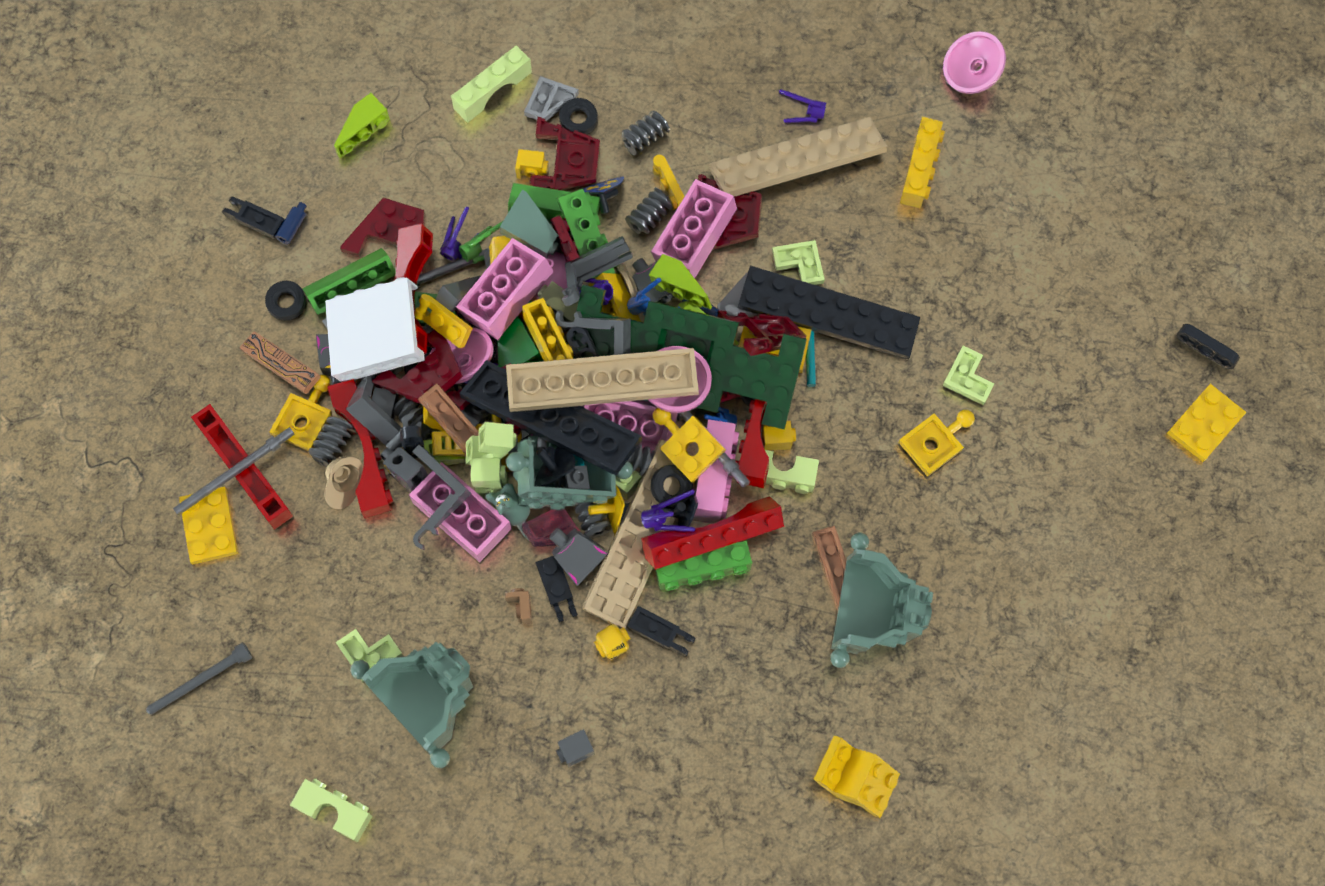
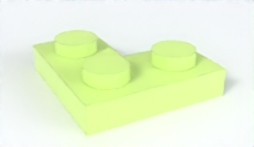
[772,240,825,285]
[943,346,994,405]
[336,629,403,682]

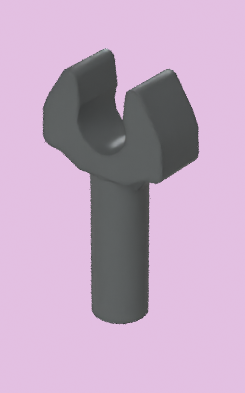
[386,413,425,451]

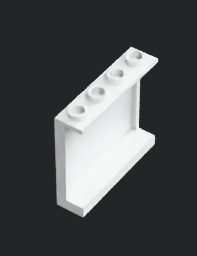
[325,277,425,382]

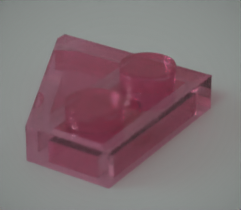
[521,509,581,547]

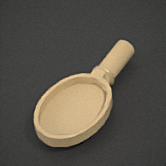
[616,263,638,298]

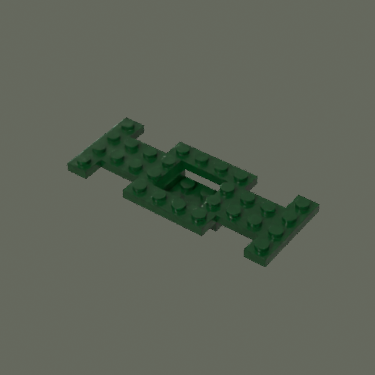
[573,285,807,429]

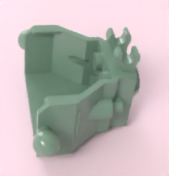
[506,436,633,510]
[830,533,933,668]
[350,642,474,768]

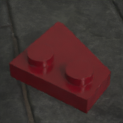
[550,216,579,261]

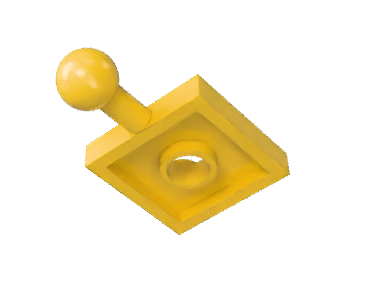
[269,375,333,451]
[652,408,726,482]
[898,410,975,477]

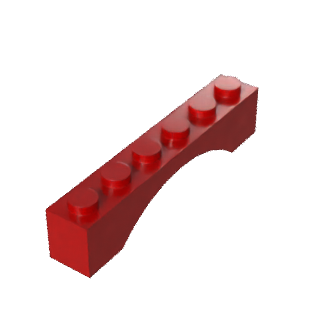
[394,224,433,355]
[736,353,778,489]
[327,379,393,519]
[191,404,293,530]
[641,496,784,570]

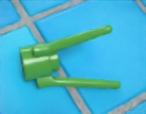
[459,220,504,264]

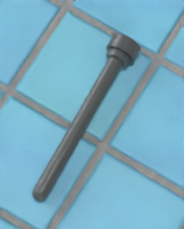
[146,642,253,715]

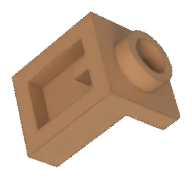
[505,588,532,625]

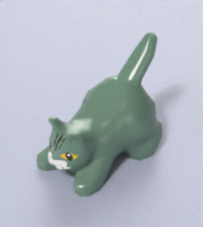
[486,483,533,541]

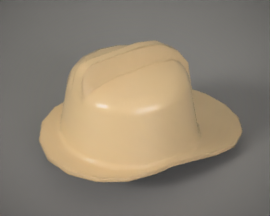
[324,456,363,509]

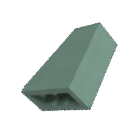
[500,190,559,258]

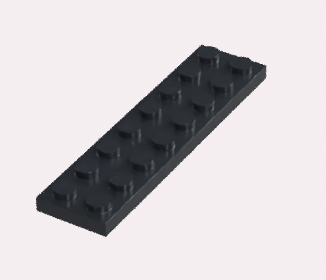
[737,265,920,360]
[460,360,642,476]

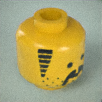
[594,624,631,660]

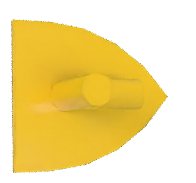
[588,485,625,535]

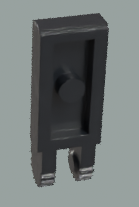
[222,197,285,239]
[535,556,578,622]
[627,606,696,656]

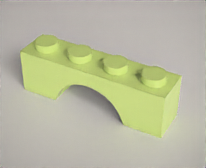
[451,45,532,123]

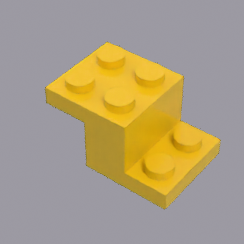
[814,735,900,818]

